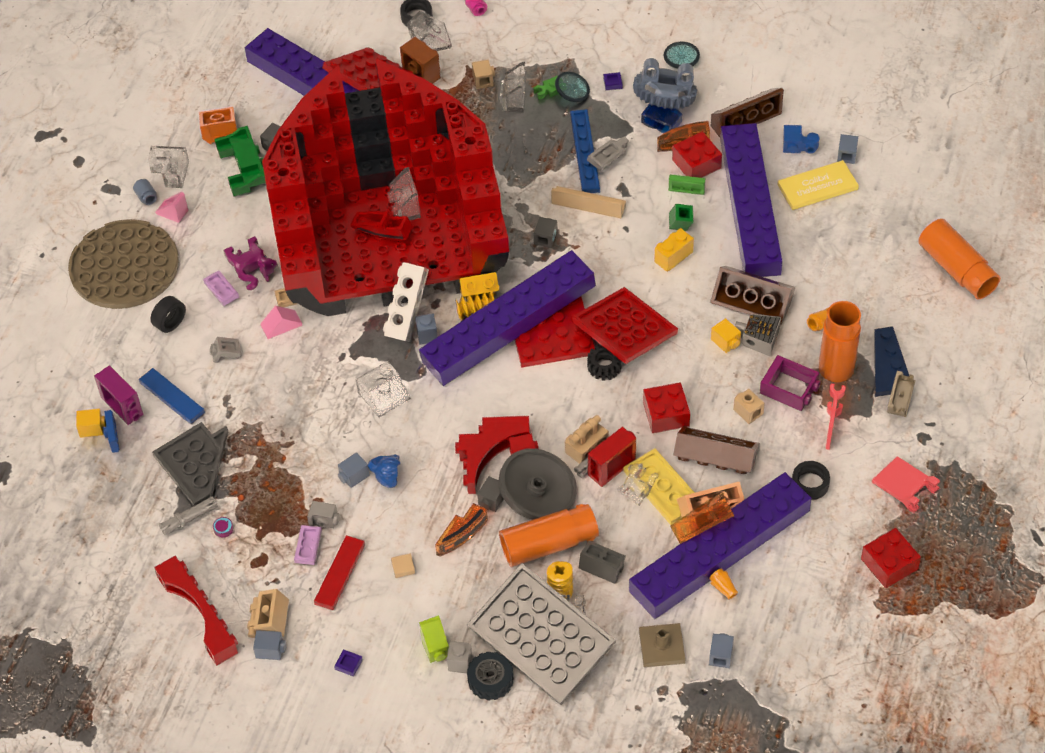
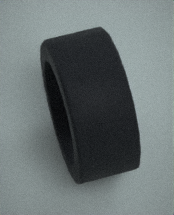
[400,0,433,29]
[150,296,186,333]
[792,461,830,500]

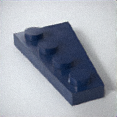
[874,326,909,397]

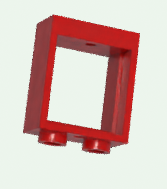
[588,426,636,487]

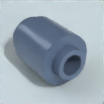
[133,179,157,205]

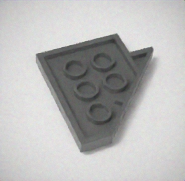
[152,422,229,506]

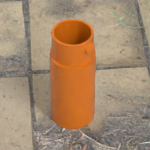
[918,219,1001,299]
[818,301,861,382]
[499,504,599,567]

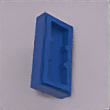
[103,410,120,453]

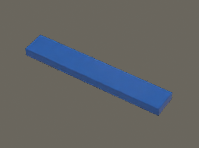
[570,109,600,193]

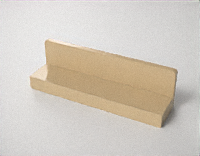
[551,186,626,219]

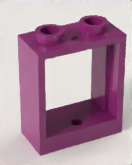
[760,355,821,411]
[94,365,144,425]

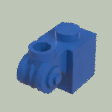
[783,125,820,154]

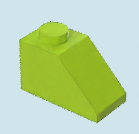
[419,615,449,663]

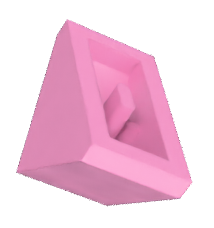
[155,192,188,223]
[261,306,302,339]

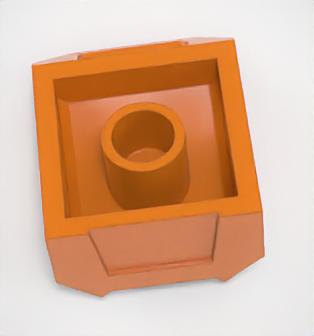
[199,107,237,144]

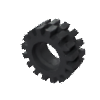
[587,345,622,381]

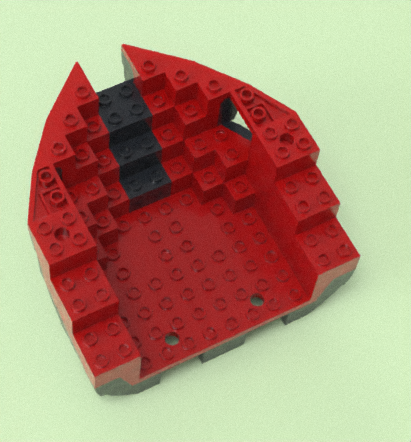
[262,59,509,316]

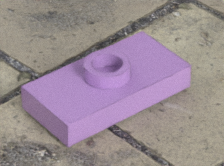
[203,270,239,306]
[294,525,322,565]

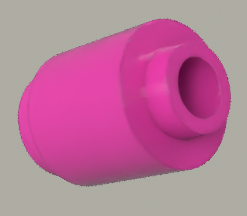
[465,0,487,16]

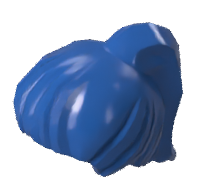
[368,454,400,488]

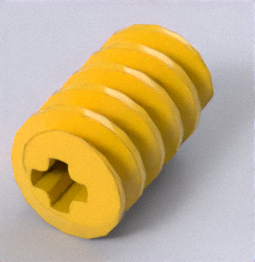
[455,292,494,321]
[547,561,573,600]

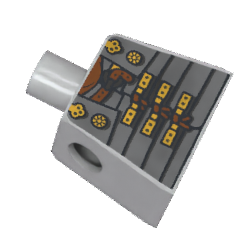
[735,314,781,356]

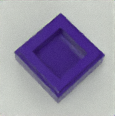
[603,72,623,91]
[334,649,363,677]

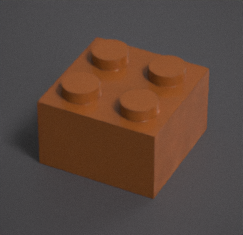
[400,37,441,84]

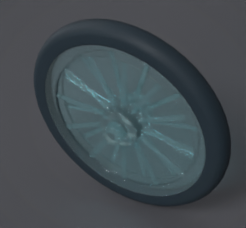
[663,41,700,69]
[555,72,590,102]

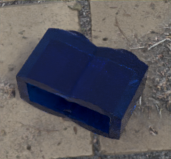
[641,103,682,135]

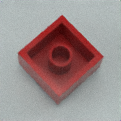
[672,131,722,178]
[643,382,690,433]
[861,528,921,589]

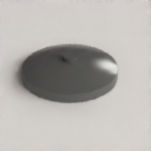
[498,449,577,520]

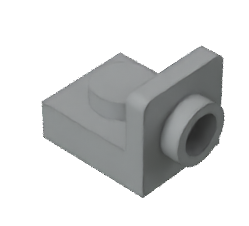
[210,337,241,363]

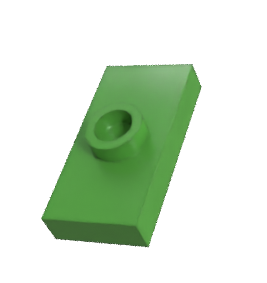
[668,174,706,195]

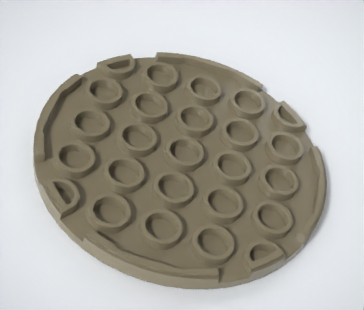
[68,219,179,309]

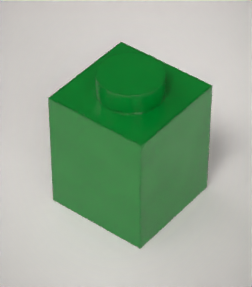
[669,204,693,231]

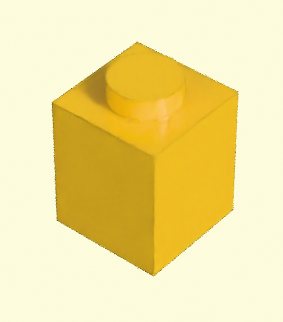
[711,318,741,353]
[76,408,106,438]

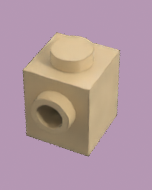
[472,59,495,89]
[733,389,765,424]

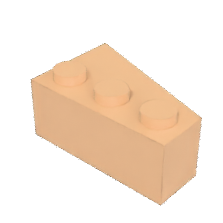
[677,482,745,537]

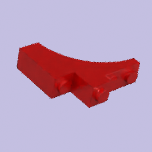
[455,416,530,494]

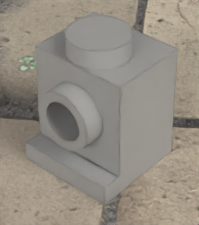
[307,501,340,529]

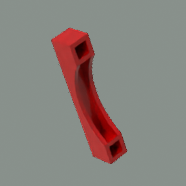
[154,555,238,666]

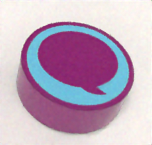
[213,517,234,538]

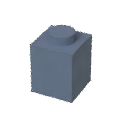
[837,134,859,164]
[415,313,438,345]
[338,452,370,488]
[253,630,286,660]
[709,633,734,669]

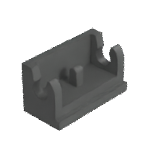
[578,540,626,584]

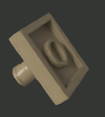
[639,623,685,667]

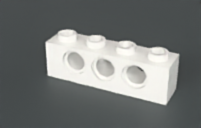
[383,262,429,342]

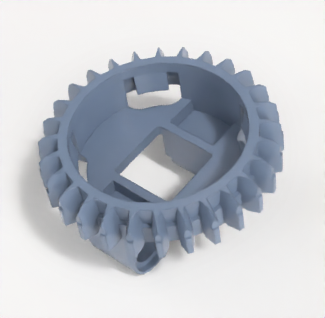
[633,58,698,110]

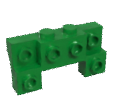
[215,125,266,197]

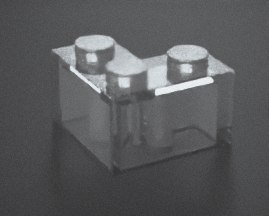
[148,146,189,188]

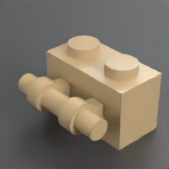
[565,415,609,464]
[247,589,289,638]

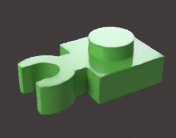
[533,76,566,100]

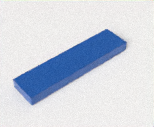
[139,368,205,424]

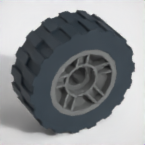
[467,651,514,701]

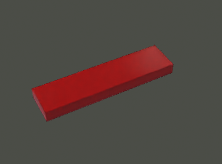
[314,535,365,610]

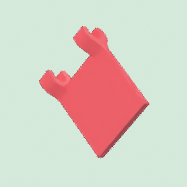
[826,383,846,450]
[872,456,940,513]

